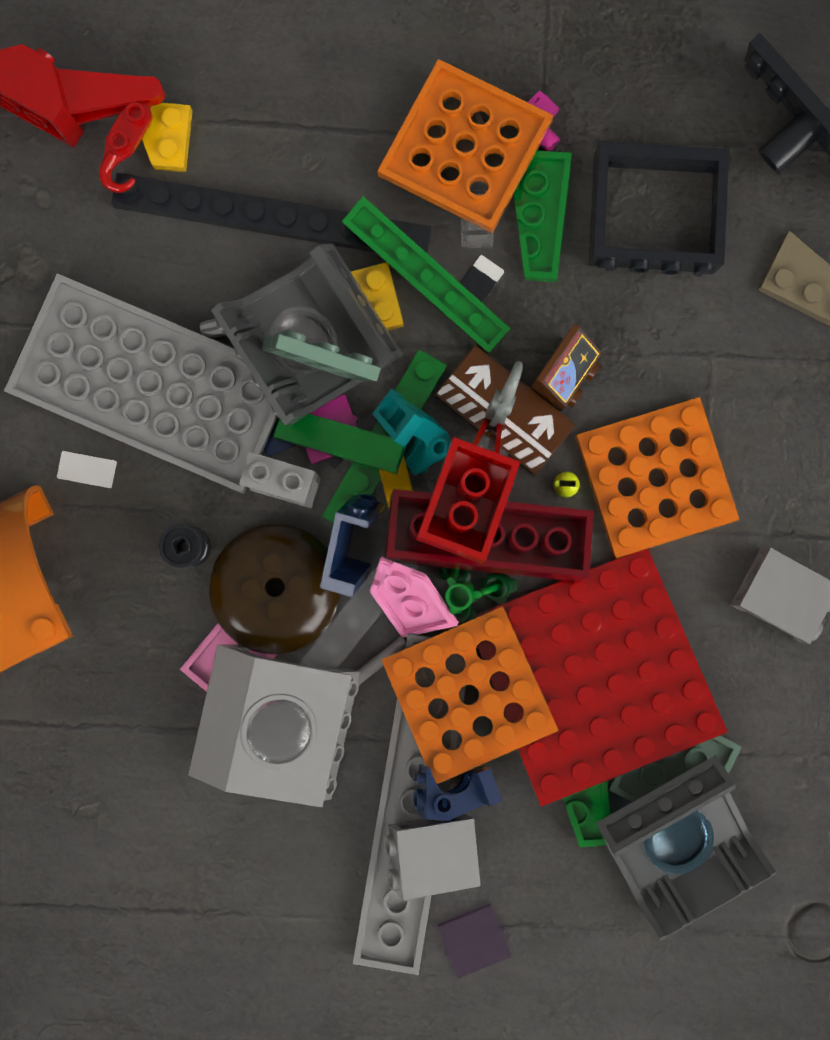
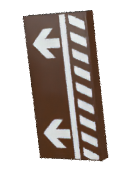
[435,345,576,476]

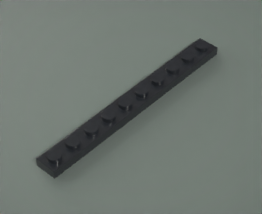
[111,173,432,253]

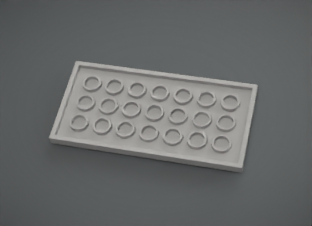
[4,273,277,494]

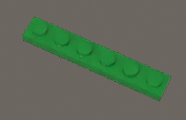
[342,196,511,353]
[322,350,447,526]

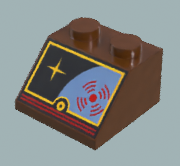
[531,324,602,412]

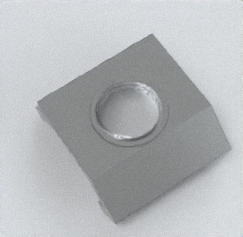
[188,644,360,808]

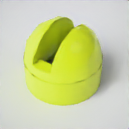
[553,471,580,498]

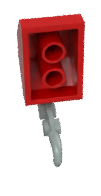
[416,361,523,564]

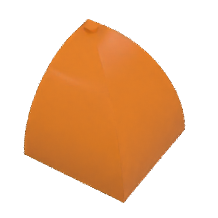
[0,485,73,673]

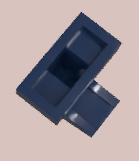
[413,764,503,821]

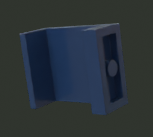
[320,494,385,597]

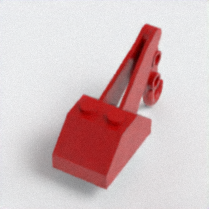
[0,44,165,193]

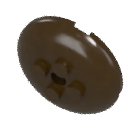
[209,524,340,654]

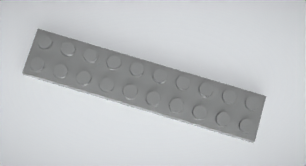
[353,633,466,975]

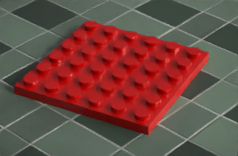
[477,548,728,807]

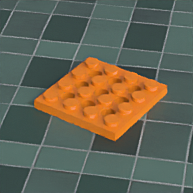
[377,59,554,233]
[575,397,740,558]
[381,606,559,784]

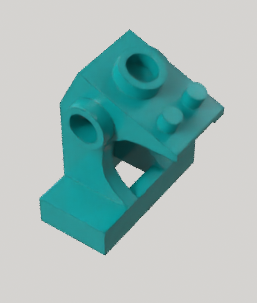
[372,388,451,476]

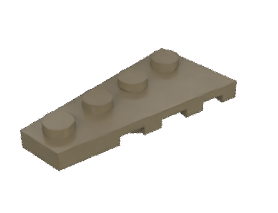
[758,231,830,326]

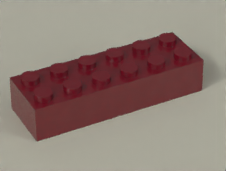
[384,489,594,582]

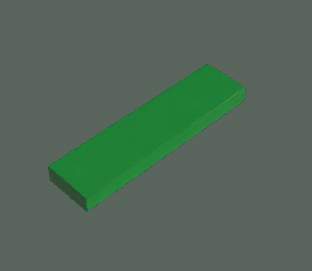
[274,414,407,475]

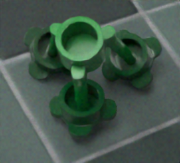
[439,568,518,629]

